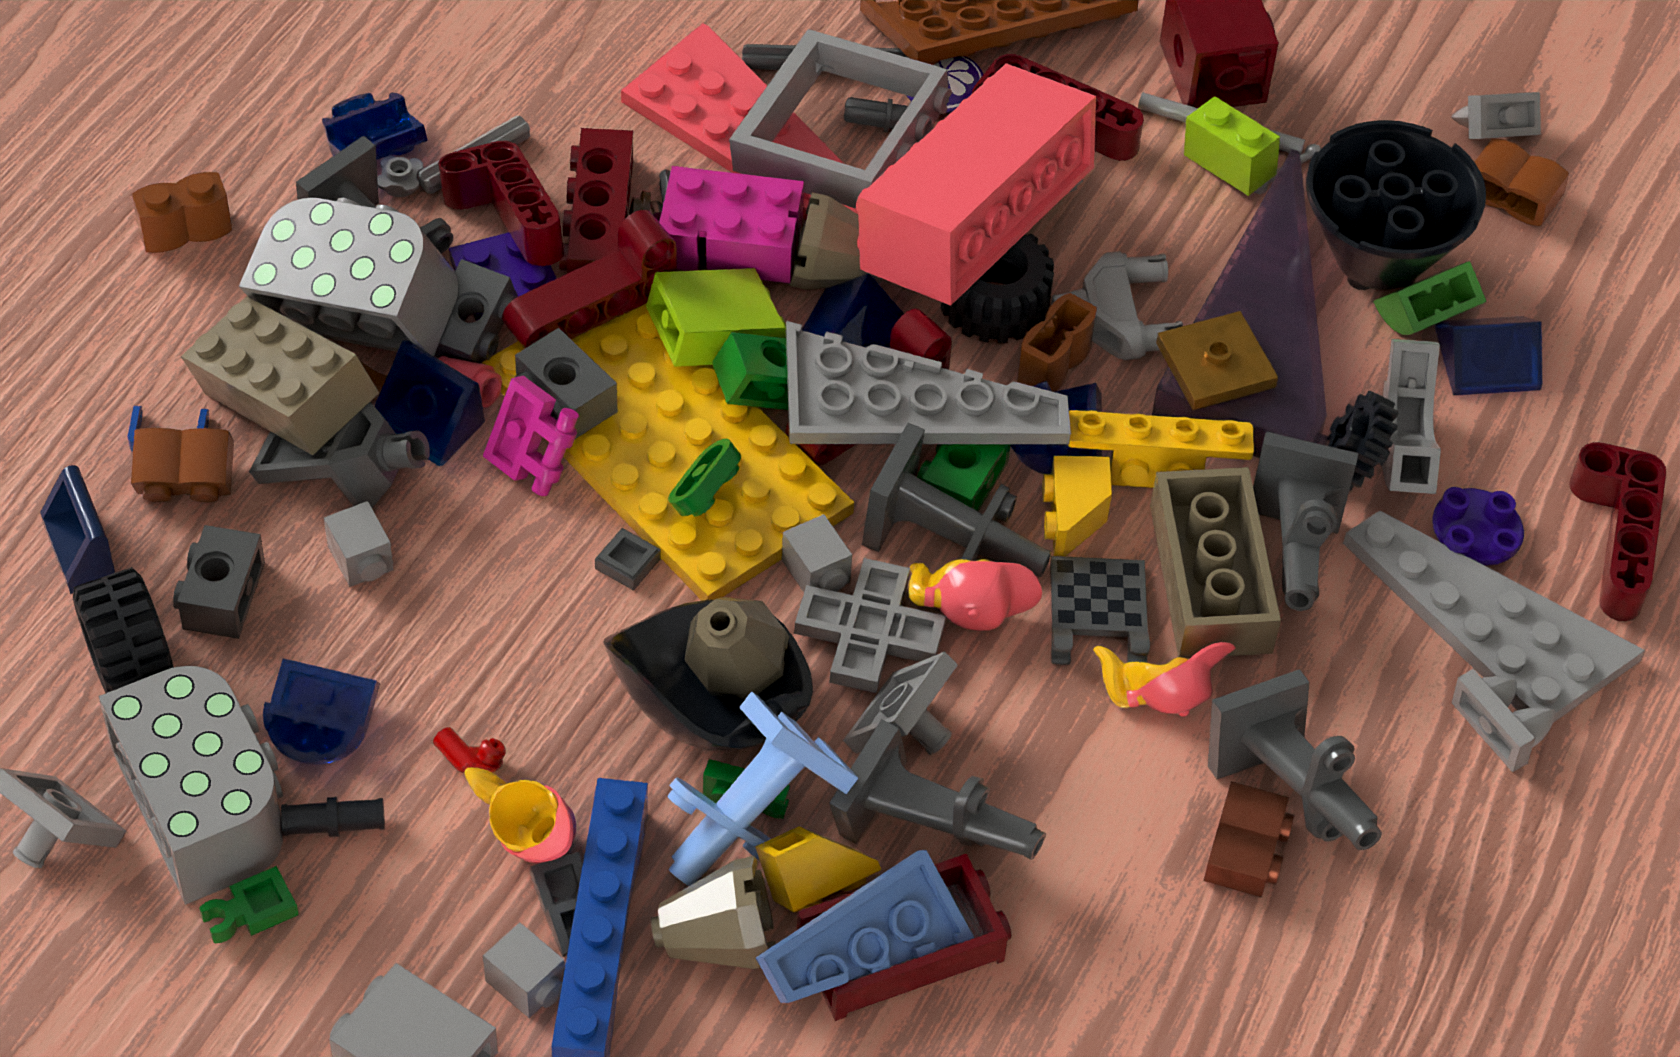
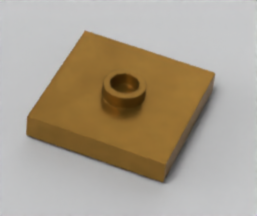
[1156,311,1278,410]

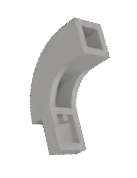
[1382,339,1441,494]

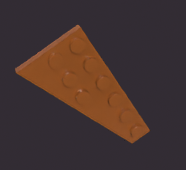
[860,0,1139,65]

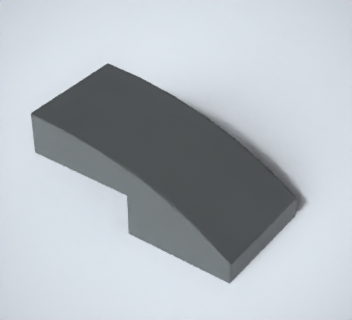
[530,852,583,957]

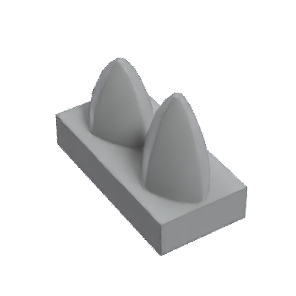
[1451,92,1541,139]
[1452,669,1555,773]

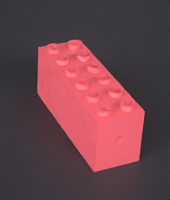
[856,64,1096,306]

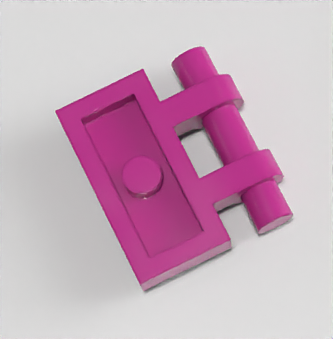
[483,376,579,496]

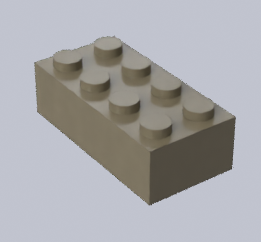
[181,296,379,455]
[1150,467,1281,658]

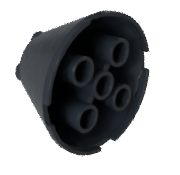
[1306,120,1486,290]

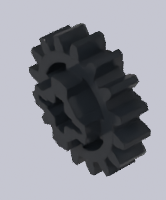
[1327,391,1399,491]

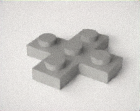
[794,558,946,693]

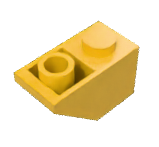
[1042,456,1112,557]
[755,826,881,912]

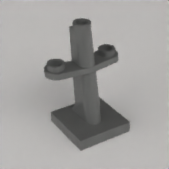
[296,136,454,254]
[862,423,1052,577]
[1253,432,1359,611]
[1208,669,1382,850]
[829,719,1046,860]

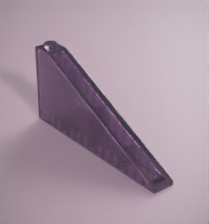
[1152,149,1329,458]

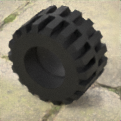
[941,233,1054,343]
[73,567,174,693]

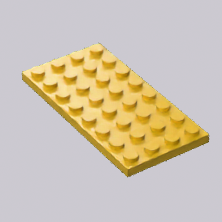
[482,304,854,600]

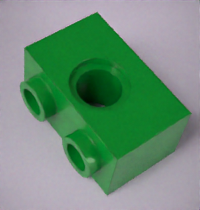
[712,332,788,410]
[917,444,1011,512]

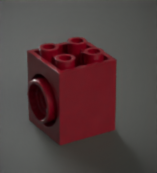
[1159,0,1279,108]

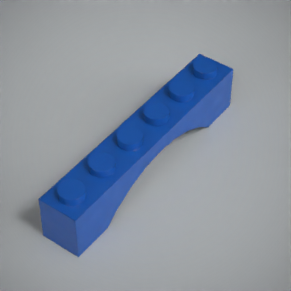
[551,778,648,1057]

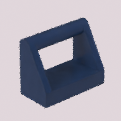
[40,465,115,594]

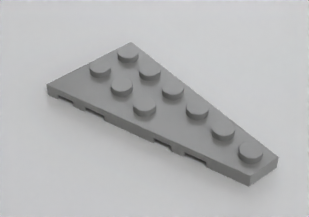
[786,321,1071,444]
[1343,511,1645,723]

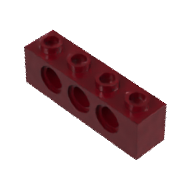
[559,128,634,274]

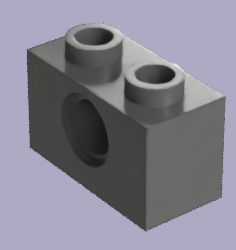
[434,259,518,364]
[515,328,618,439]
[173,525,265,639]

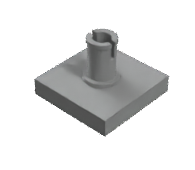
[843,651,958,755]
[0,768,126,868]

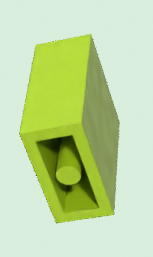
[646,268,786,367]

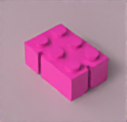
[659,166,804,283]

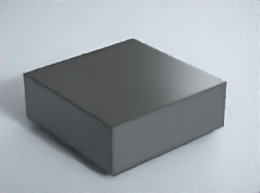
[595,528,661,591]

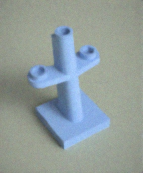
[667,691,858,886]

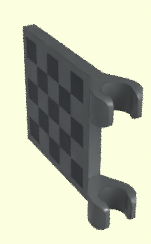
[1050,556,1150,665]

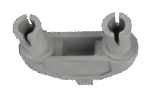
[1051,251,1183,360]

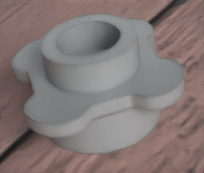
[377,155,423,197]

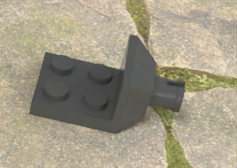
[249,402,430,508]

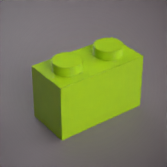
[1184,96,1280,196]

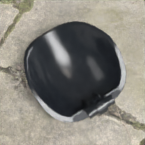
[603,600,813,750]

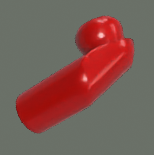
[433,727,506,773]

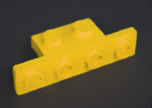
[1067,410,1254,488]

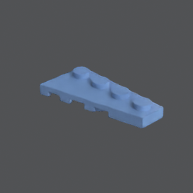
[756,850,974,1003]

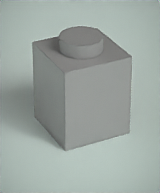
[324,501,394,587]
[782,514,852,592]
[483,923,565,1018]

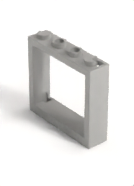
[729,29,952,208]

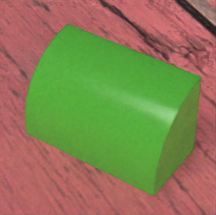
[1373,261,1487,335]

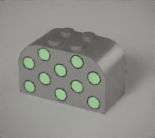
[239,197,458,359]
[99,666,283,905]

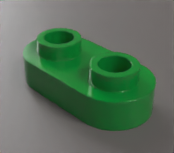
[668,438,741,517]

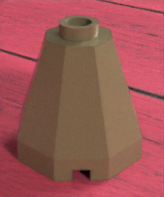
[789,192,883,290]
[685,597,789,699]
[651,856,776,969]

